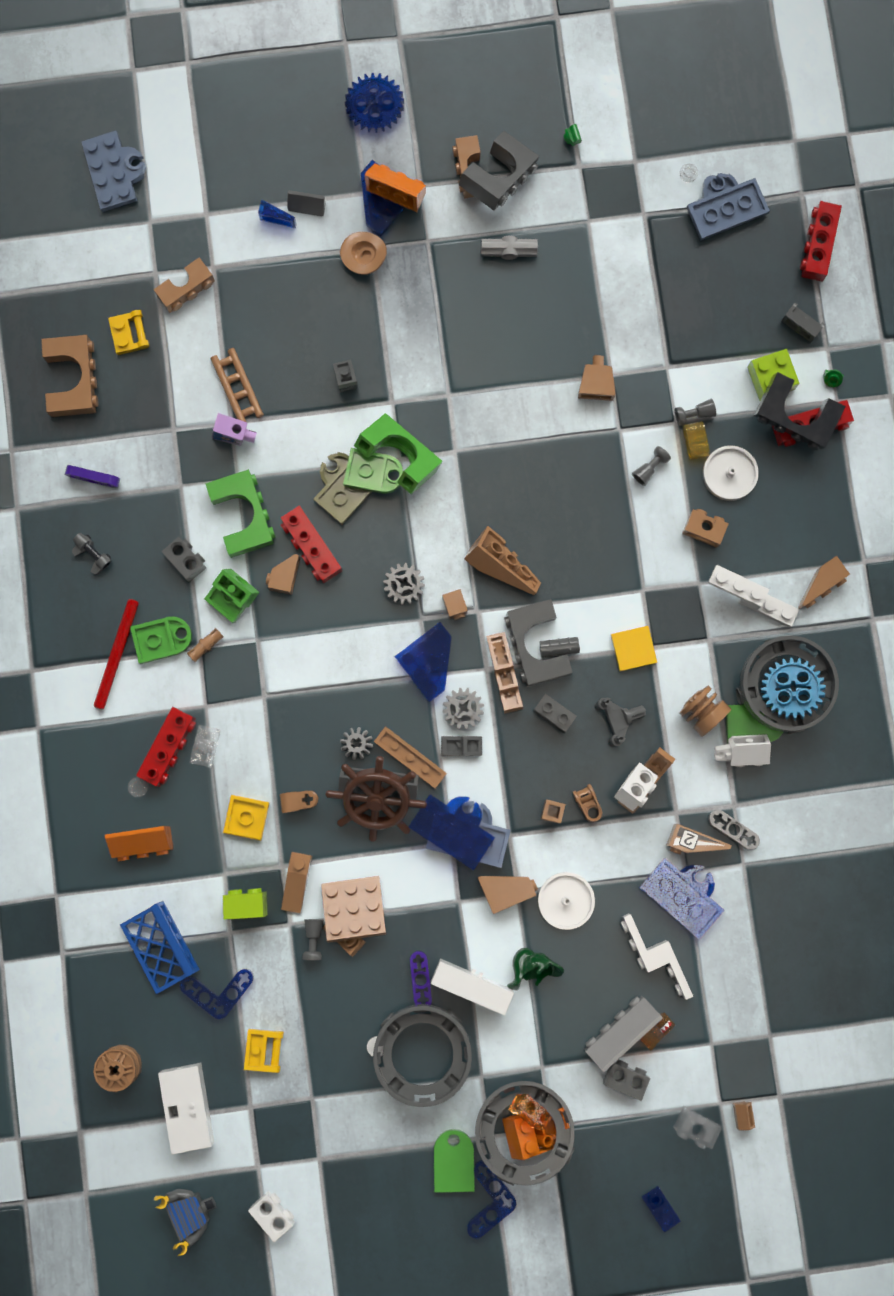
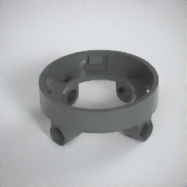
[736,636,839,735]
[373,1004,472,1107]
[475,1081,575,1186]

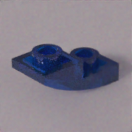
[642,1186,681,1233]

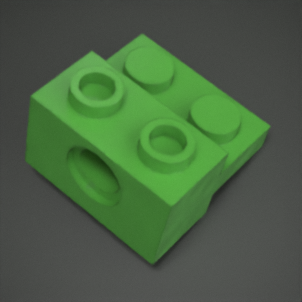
[204,569,260,623]

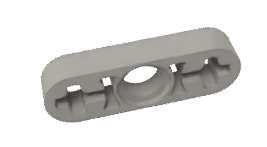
[708,810,760,850]

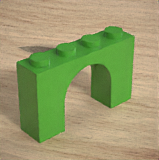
[354,413,443,495]
[205,469,276,558]

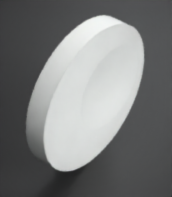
[703,446,758,501]
[538,872,595,930]

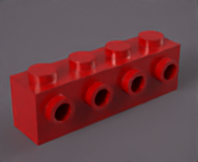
[280,505,342,583]
[136,706,196,787]

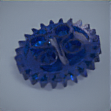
[345,73,404,133]

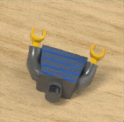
[154,1189,217,1256]

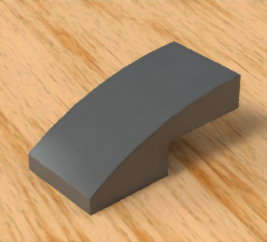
[441,736,482,756]

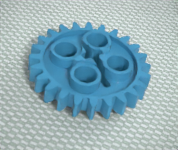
[761,658,826,721]

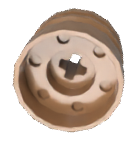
[679,685,731,737]
[94,1045,142,1092]

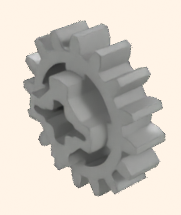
[383,563,425,605]
[443,688,484,729]

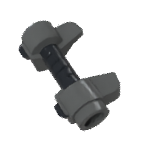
[72,533,111,575]

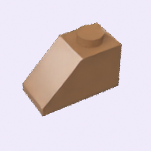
[266,554,300,595]

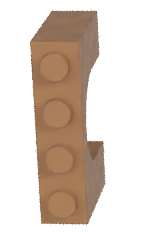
[42,335,98,417]

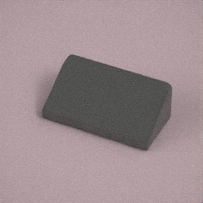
[287,190,326,216]

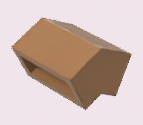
[733,1101,755,1130]

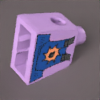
[212,413,257,446]

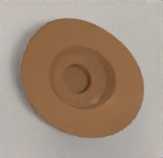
[340,232,387,275]

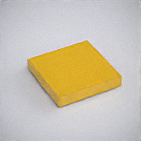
[611,626,657,672]
[223,795,270,841]

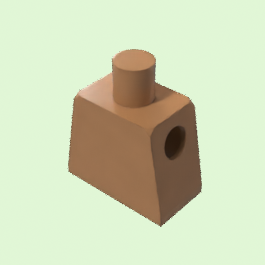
[578,355,615,401]

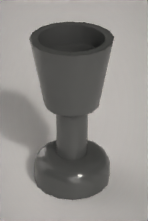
[674,398,716,426]
[632,446,671,486]
[302,919,324,960]

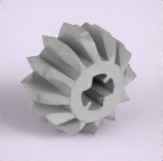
[340,727,373,760]

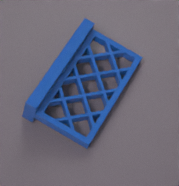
[120,901,200,994]

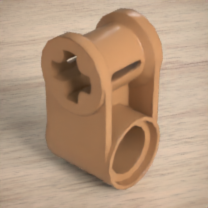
[572,784,603,823]
[280,791,318,813]

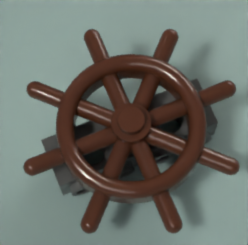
[325,756,427,842]

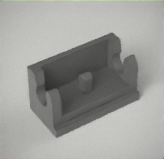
[781,303,825,343]

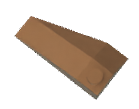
[464,526,541,595]

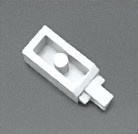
[714,735,771,767]

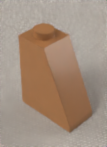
[477,876,538,914]

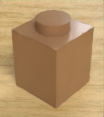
[442,589,468,620]
[540,799,566,824]

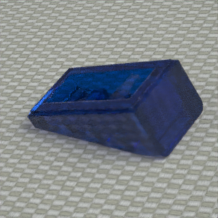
[258,200,297,228]

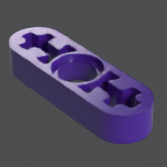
[64,465,120,488]
[410,951,432,1005]

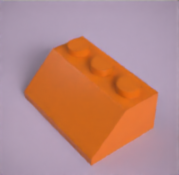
[365,164,426,212]
[105,826,173,861]

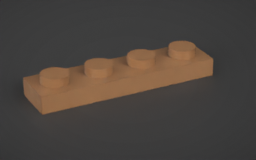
[374,726,447,789]

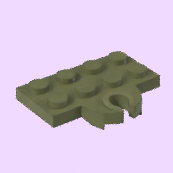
[313,452,373,525]

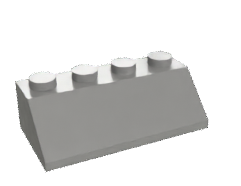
[584,996,663,1072]

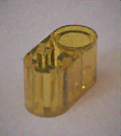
[683,421,710,460]

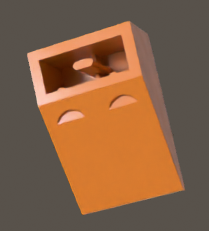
[502,1107,570,1160]

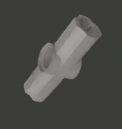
[481,236,538,260]

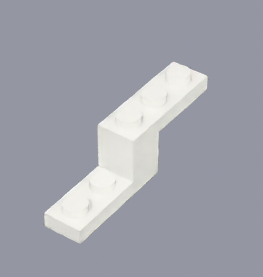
[708,565,799,627]
[621,913,693,1000]

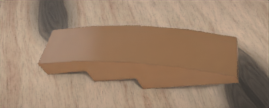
[486,632,523,714]

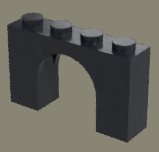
[753,372,846,450]

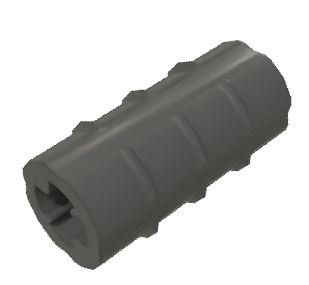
[539,637,580,658]

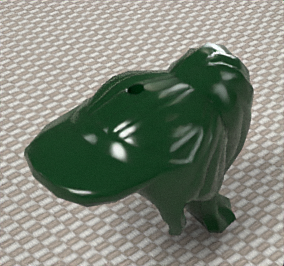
[507,948,564,991]

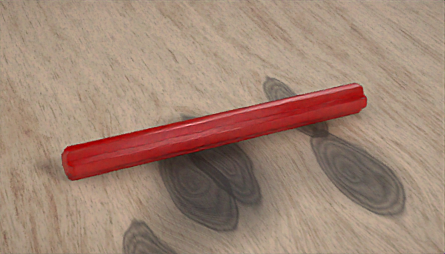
[94,599,139,709]

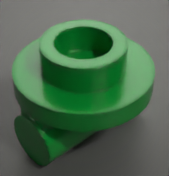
[564,124,582,146]
[823,369,844,388]

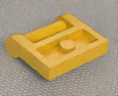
[108,310,149,355]
[244,1029,284,1073]

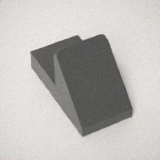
[333,359,358,393]

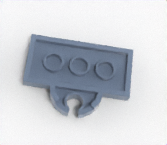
[81,131,146,212]
[686,173,770,240]
[426,801,511,868]

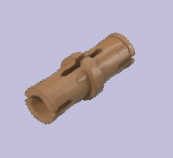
[187,628,224,662]

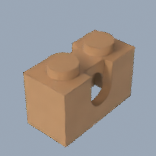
[682,509,729,548]

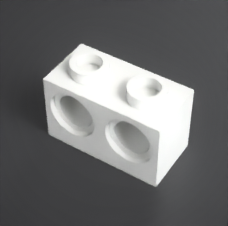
[614,762,658,811]
[248,1191,294,1242]

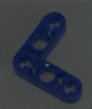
[180,969,254,1019]
[467,1160,517,1239]

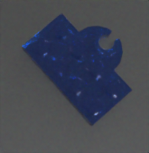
[409,795,495,870]
[639,858,724,940]

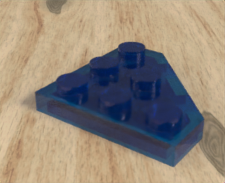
[361,160,406,237]
[394,622,452,703]

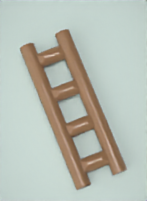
[210,348,264,422]

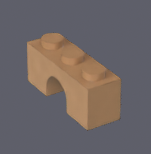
[452,135,480,199]
[153,257,215,313]

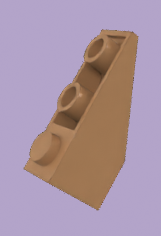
[798,556,850,609]

